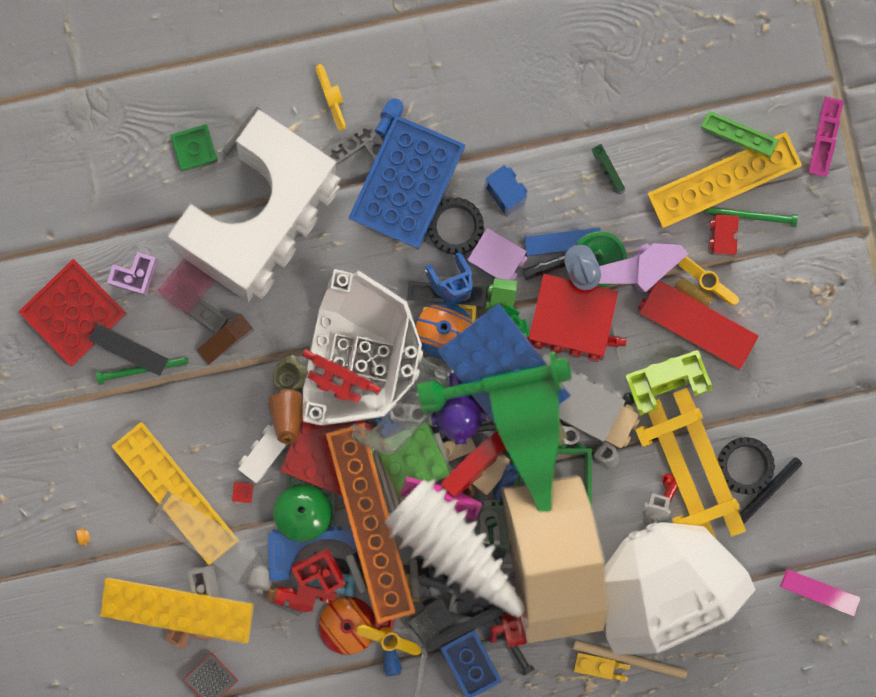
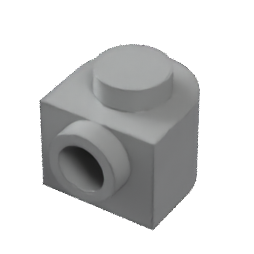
[594,441,620,468]

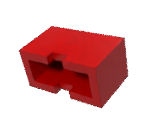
[709,215,739,256]

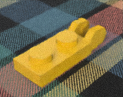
[574,652,630,681]

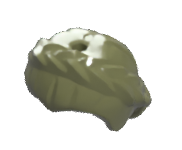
[273,355,308,391]

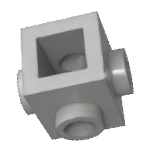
[641,493,671,524]

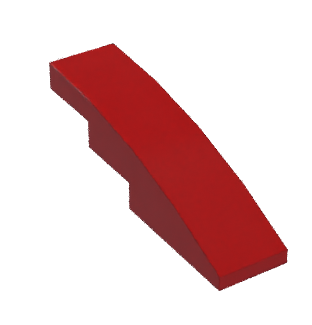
[440,430,507,498]

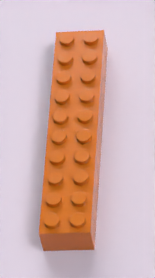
[326,423,416,623]

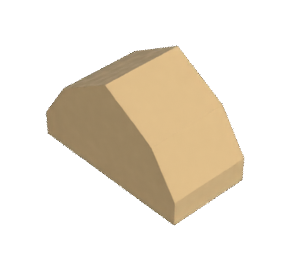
[501,475,607,643]

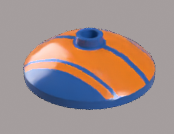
[416,302,472,359]

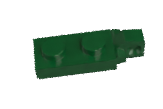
[591,144,626,195]

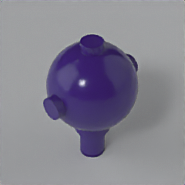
[431,373,486,445]

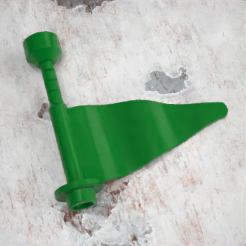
[418,352,572,512]

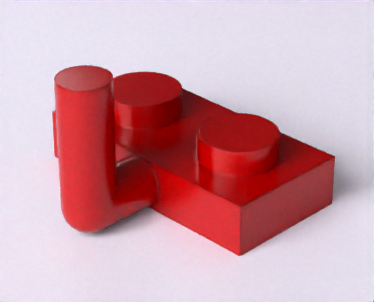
[489,613,527,647]

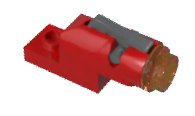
[267,584,338,616]

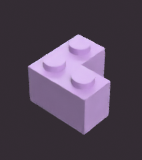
[107,252,158,296]

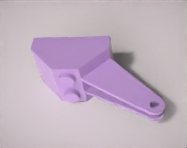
[598,243,688,293]

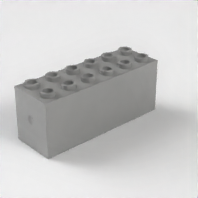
[536,350,625,443]

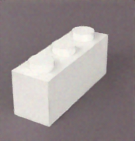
[238,424,288,484]

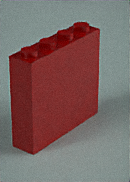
[528,274,619,362]

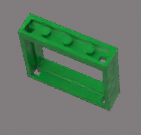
[513,445,592,509]

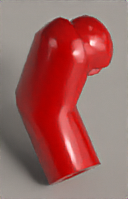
[661,474,678,503]

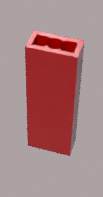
[638,280,759,370]

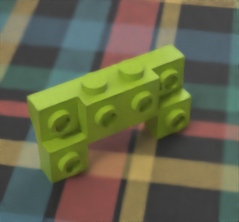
[625,350,712,415]

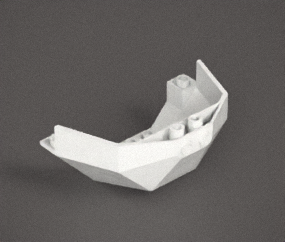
[302,269,423,425]
[603,522,755,655]

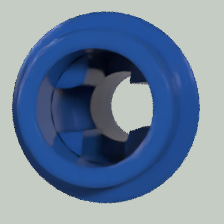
[383,650,402,676]

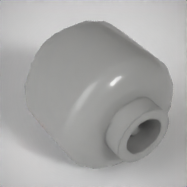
[246,565,272,595]

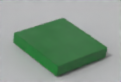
[170,124,218,172]

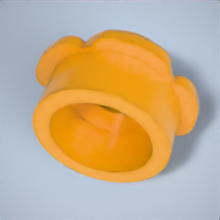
[75,528,90,546]

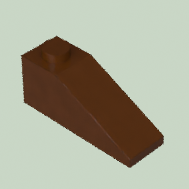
[197,314,254,365]

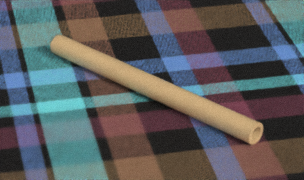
[573,640,688,679]

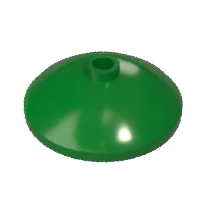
[575,231,627,287]
[273,484,332,542]

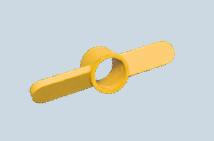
[315,64,346,131]
[678,257,739,306]
[357,625,421,656]

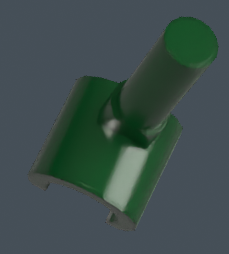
[485,516,498,544]

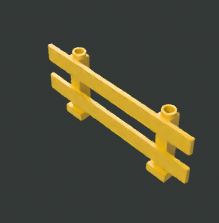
[635,387,746,539]

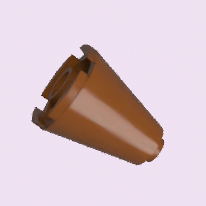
[268,390,303,444]

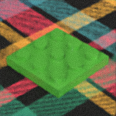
[375,421,451,498]

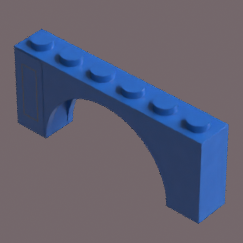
[268,526,358,580]

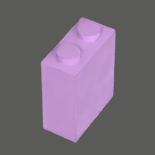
[467,228,527,281]

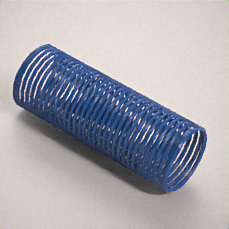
[493,465,519,500]

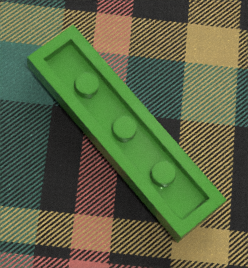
[701,111,779,159]

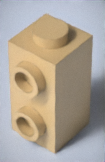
[605,404,640,449]
[443,437,476,463]
[472,454,510,497]

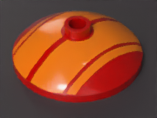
[319,597,374,655]

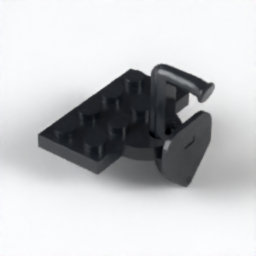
[419,543,507,618]

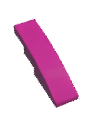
[808,96,844,177]
[400,477,482,520]
[780,569,860,616]

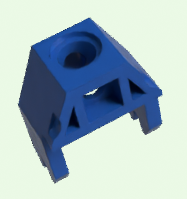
[425,252,472,306]

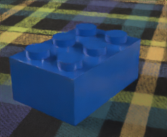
[484,165,528,217]
[440,629,502,697]

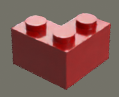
[292,548,346,595]

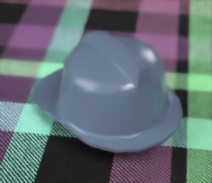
[564,245,601,290]

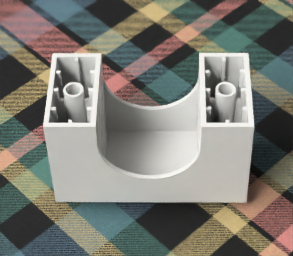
[168,110,341,303]

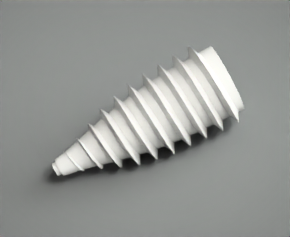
[384,479,526,617]

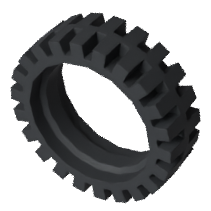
[428,197,484,255]
[717,437,775,494]

